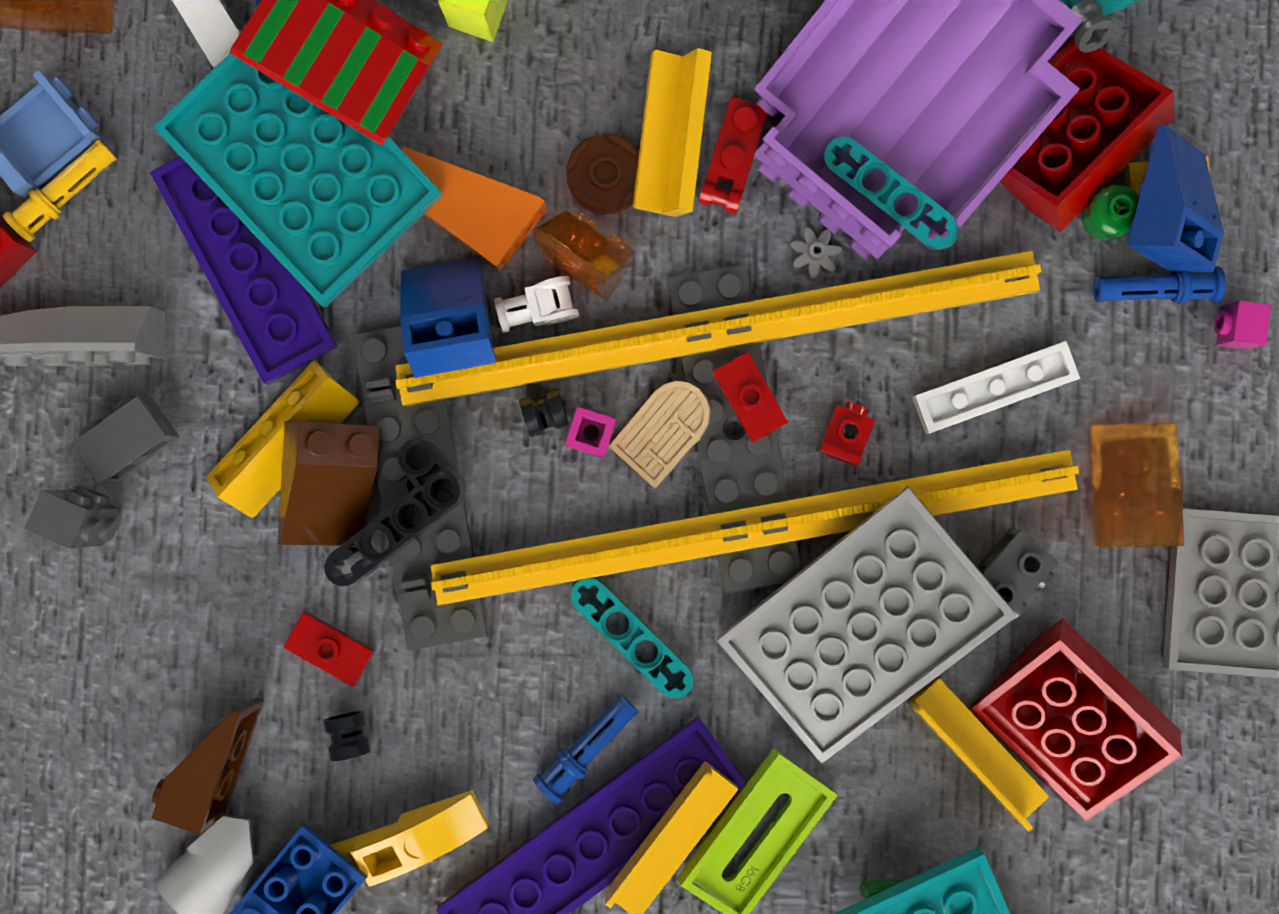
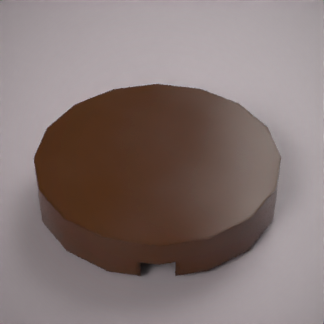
[566,134,639,215]

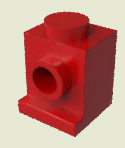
[816,401,875,466]

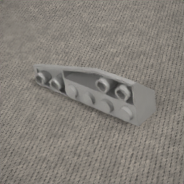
[0,306,165,366]

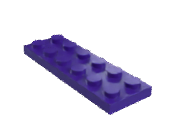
[150,156,338,385]

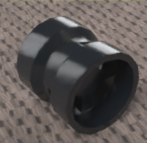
[519,388,569,438]
[323,711,371,761]

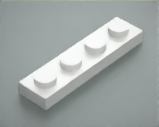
[912,341,1080,434]

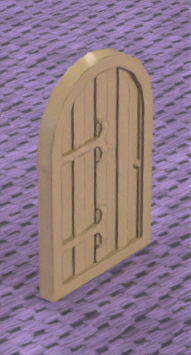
[609,381,711,489]

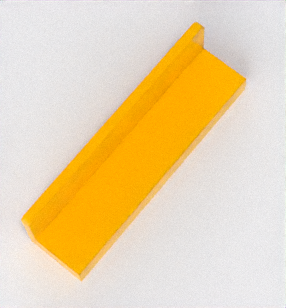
[633,48,712,217]
[205,360,359,518]
[907,677,1049,832]
[605,761,738,914]

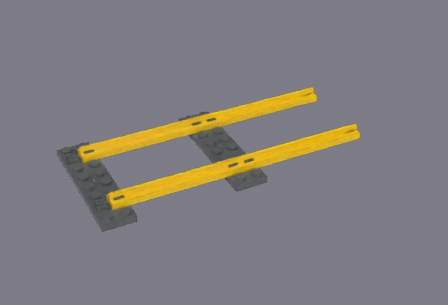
[352,251,1079,651]

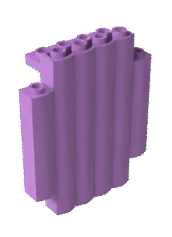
[754,0,1083,260]

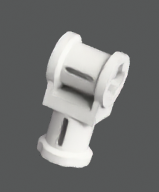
[494,276,579,333]

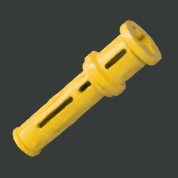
[2,139,117,242]

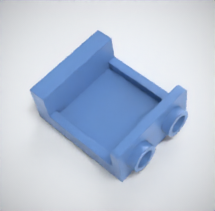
[0,69,105,199]

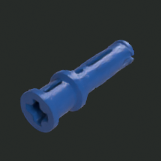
[1093,266,1226,304]
[533,694,639,804]

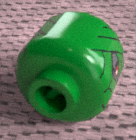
[1081,184,1139,241]

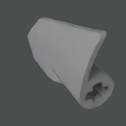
[155,815,255,914]

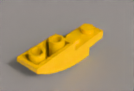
[331,790,489,887]

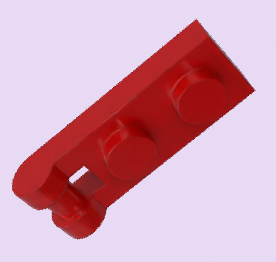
[698,96,768,215]

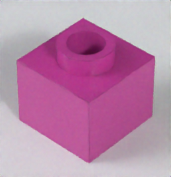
[1214,301,1271,349]
[565,407,617,459]

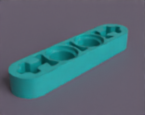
[824,137,959,250]
[571,577,693,699]

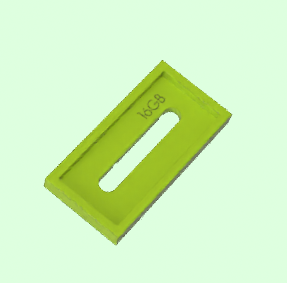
[676,748,838,914]

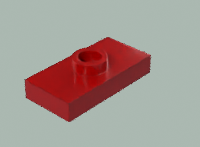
[712,352,788,443]
[283,611,375,687]

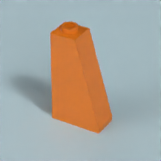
[401,146,548,273]

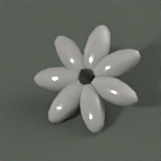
[790,227,842,279]

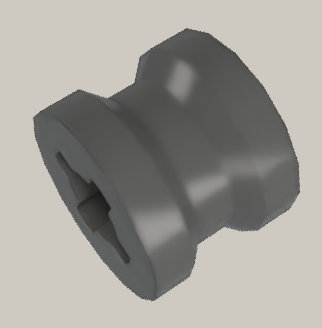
[1070,0,1116,53]

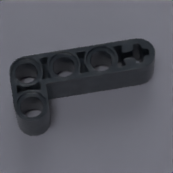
[324,439,466,586]

